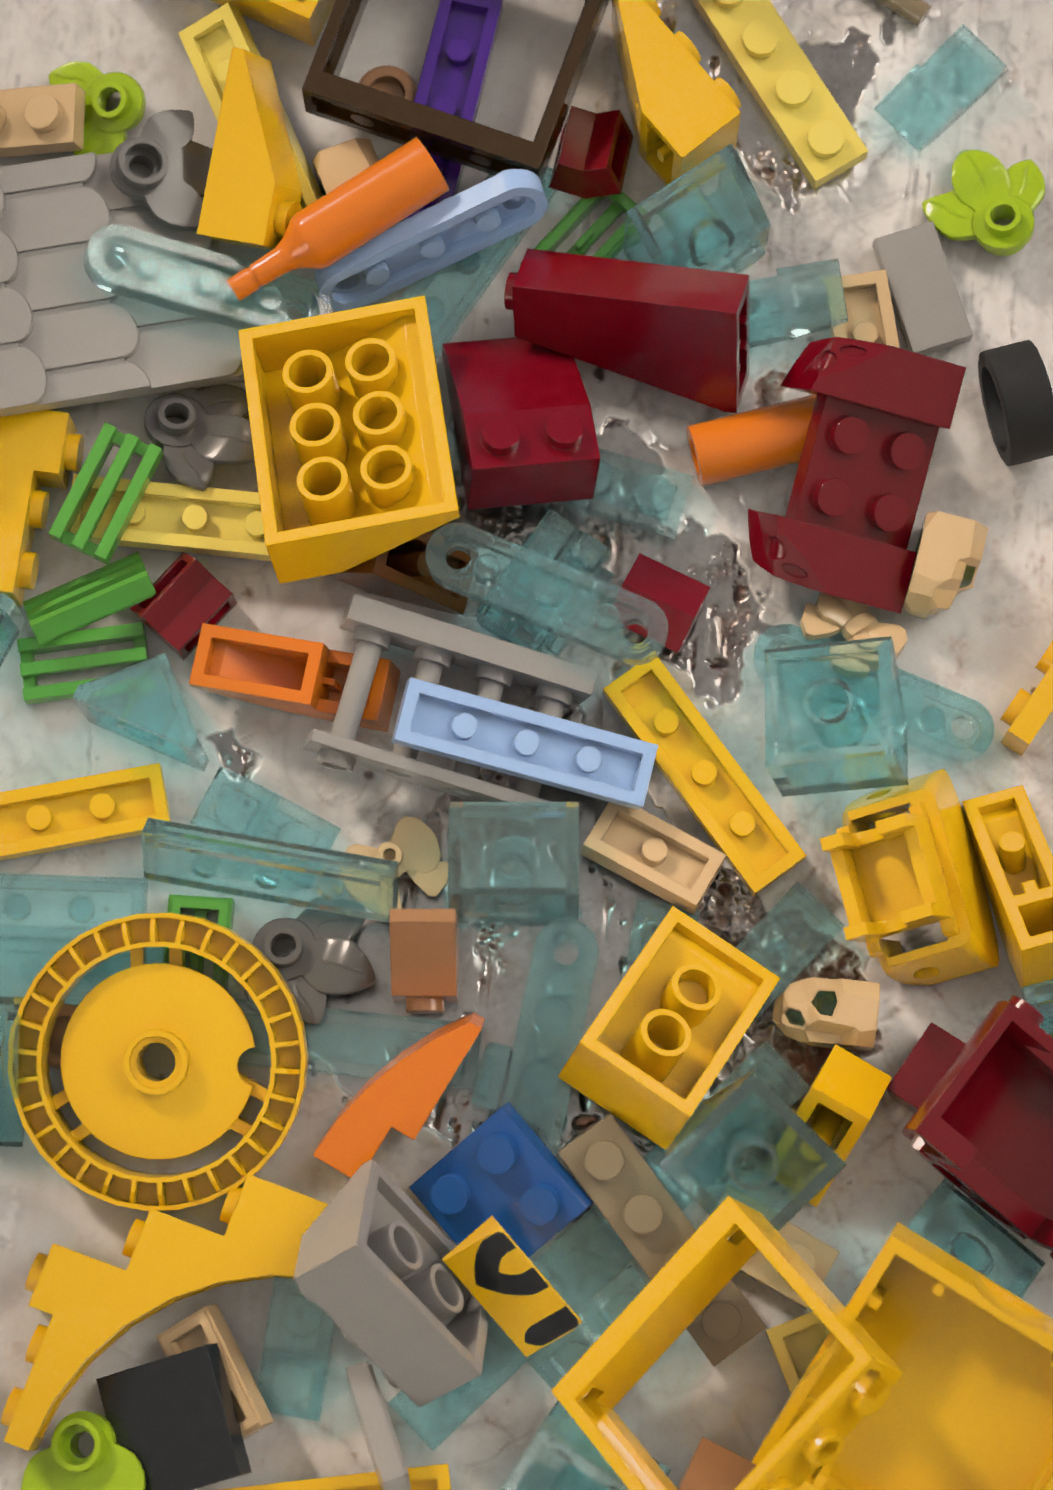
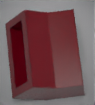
[549,106,634,199]
[129,552,237,660]
[606,553,711,653]
[886,1022,965,1113]

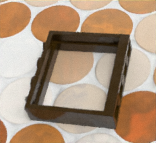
[302,0,609,182]

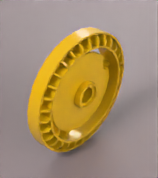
[9,912,309,1211]

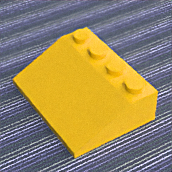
[238,295,460,584]

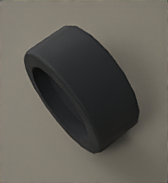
[978,340,1053,466]

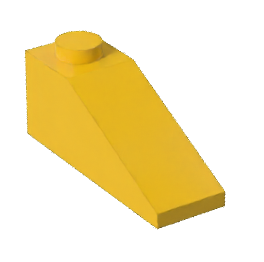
[197,47,302,251]
[962,785,1053,995]

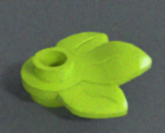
[48,61,146,155]
[922,150,1045,256]
[21,1411,146,1490]

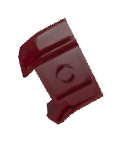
[748,337,966,614]

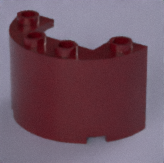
[902,995,1053,1259]

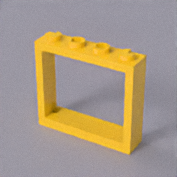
[551,1195,904,1490]

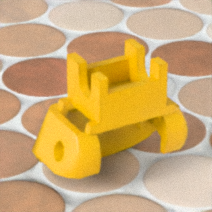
[820,769,999,985]

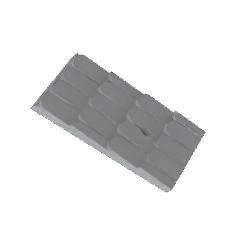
[0,152,245,417]

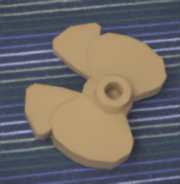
[799,593,908,677]
[341,816,450,920]

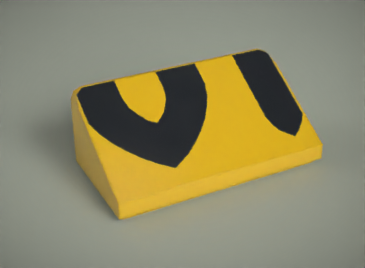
[442,1216,583,1357]

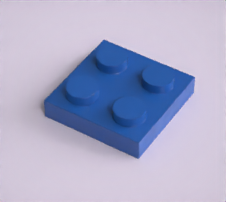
[408,1102,593,1258]

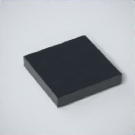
[96,1343,252,1490]

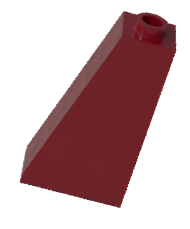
[504,248,750,413]

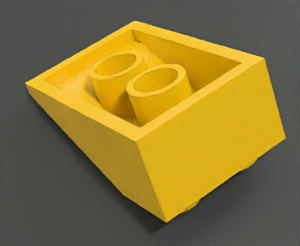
[558,906,780,1150]

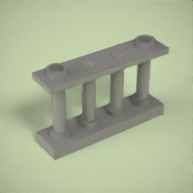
[303,594,599,829]

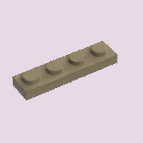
[557,1113,767,1366]

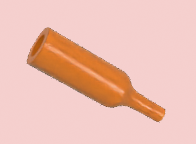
[226,137,449,302]
[686,394,817,487]

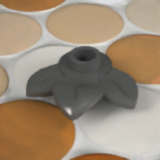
[109,110,213,229]
[144,384,255,491]
[253,900,376,1025]

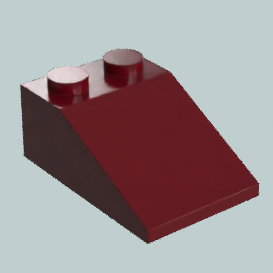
[442,337,600,510]

